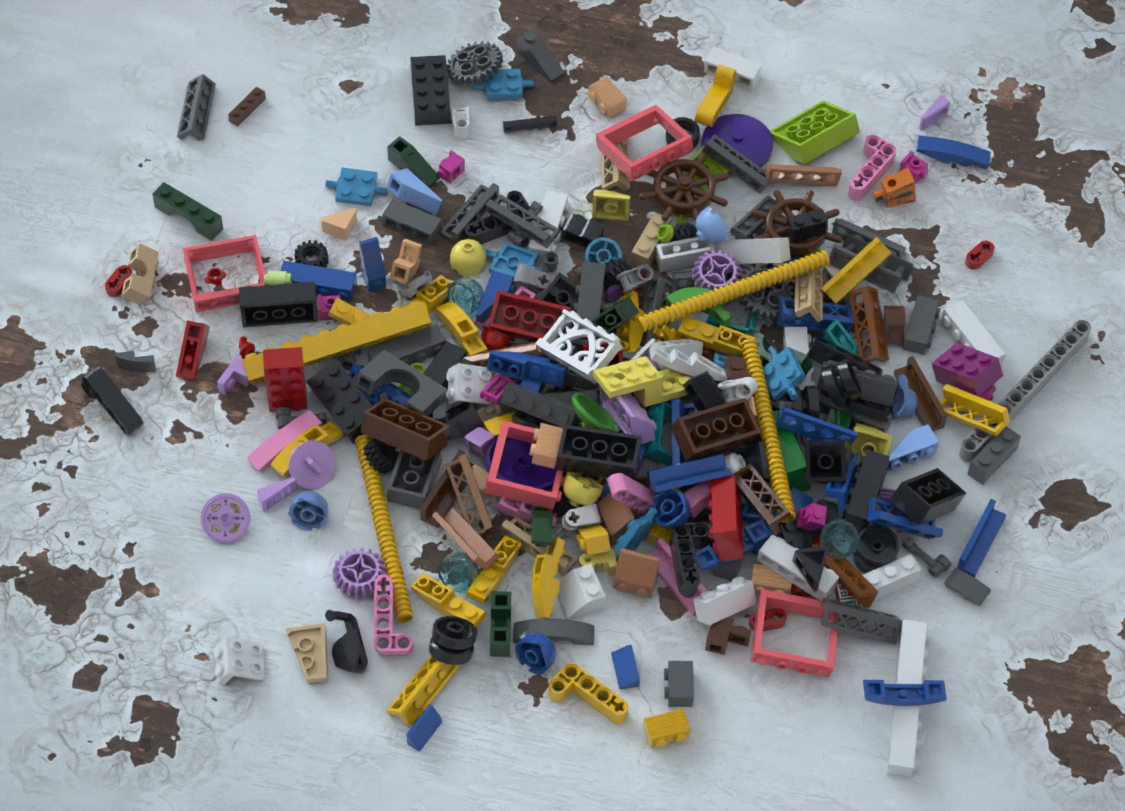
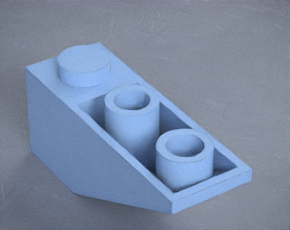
[387,168,443,215]
[887,424,939,471]

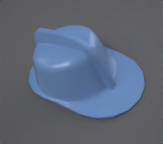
[891,374,918,420]

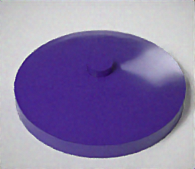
[701,114,773,174]
[484,437,557,491]

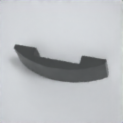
[513,618,594,645]

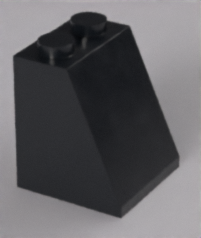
[805,438,852,482]

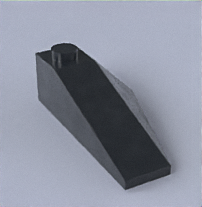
[538,272,607,314]
[435,402,484,440]

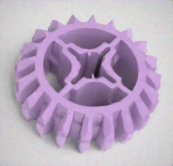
[692,249,742,291]
[333,547,386,599]

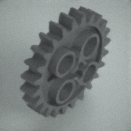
[446,41,503,86]
[737,264,795,321]

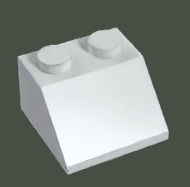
[557,564,606,620]

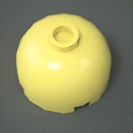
[450,239,487,277]
[563,472,603,507]

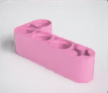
[848,135,896,201]
[607,473,656,520]
[374,574,413,656]

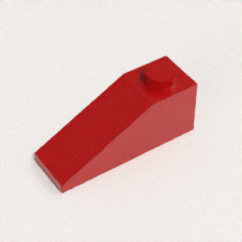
[176,321,210,380]

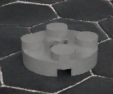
[398,270,433,299]

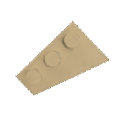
[285,623,328,684]

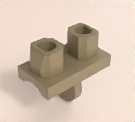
[476,401,516,425]

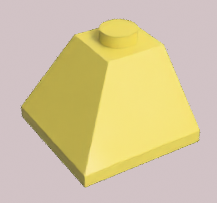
[592,189,630,221]
[852,423,893,465]

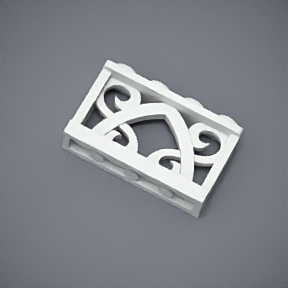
[535,309,623,384]

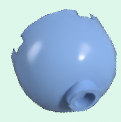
[695,207,731,244]

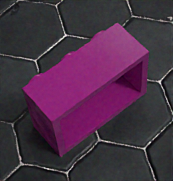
[931,343,1003,397]

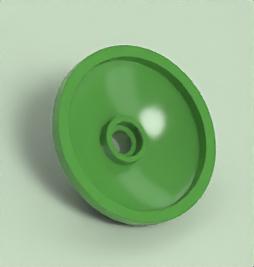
[572,393,620,433]

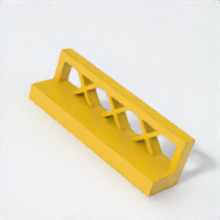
[821,237,892,304]
[940,384,1010,436]
[386,655,460,727]

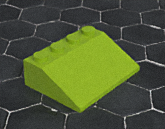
[770,100,860,165]

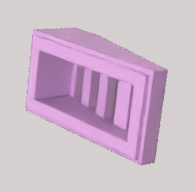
[919,95,950,130]
[257,477,296,511]

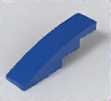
[916,135,991,169]

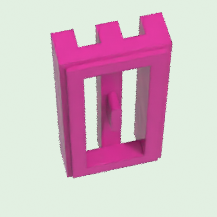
[480,374,515,405]

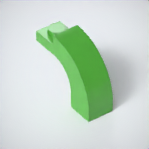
[666,287,731,328]

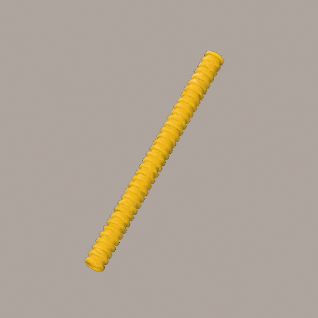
[637,250,830,332]
[740,339,796,523]
[355,435,414,623]

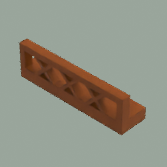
[849,286,889,362]
[811,543,878,608]

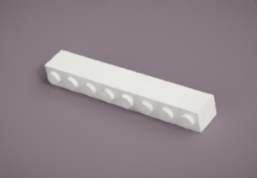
[887,619,930,777]

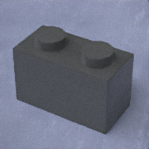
[664,661,694,707]

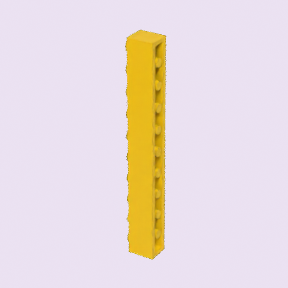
[242,300,432,384]

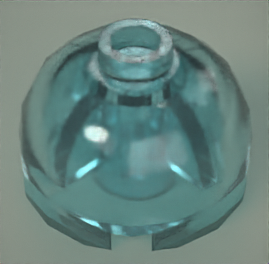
[447,277,484,315]
[820,518,860,559]
[437,552,479,593]

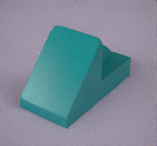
[824,319,858,354]

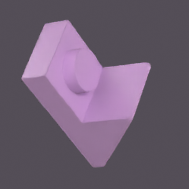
[217,354,248,395]
[464,427,495,461]

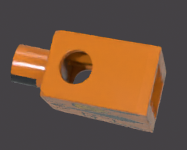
[872,168,916,207]

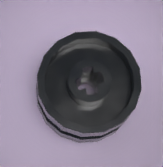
[821,358,863,408]
[786,385,820,419]
[853,525,900,574]
[429,616,477,665]

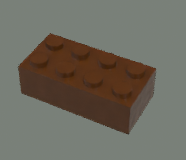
[361,398,450,461]
[671,398,761,462]

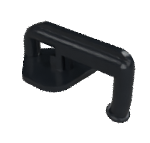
[325,610,368,673]

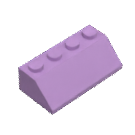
[599,385,657,444]

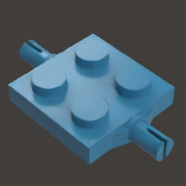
[474,69,534,100]
[325,167,388,206]
[485,242,543,276]
[763,347,806,400]
[614,507,657,562]

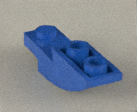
[487,351,566,387]

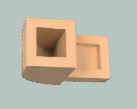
[389,239,422,285]

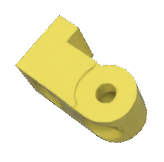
[579,549,617,576]

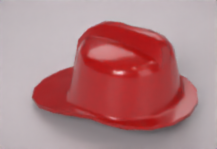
[473,321,516,351]

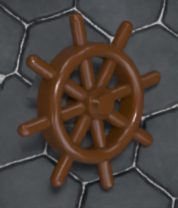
[639,152,729,222]
[751,190,842,263]

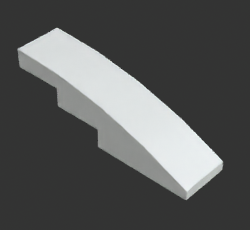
[650,345,728,381]

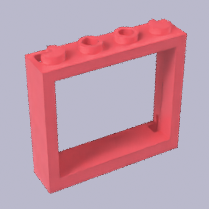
[596,105,693,181]
[183,235,265,312]
[484,420,566,510]
[750,589,839,677]

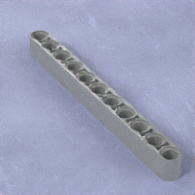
[959,320,1091,462]

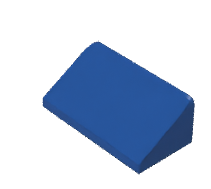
[611,645,640,690]
[406,704,442,751]

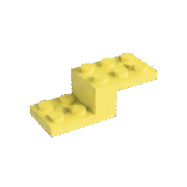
[593,356,690,407]

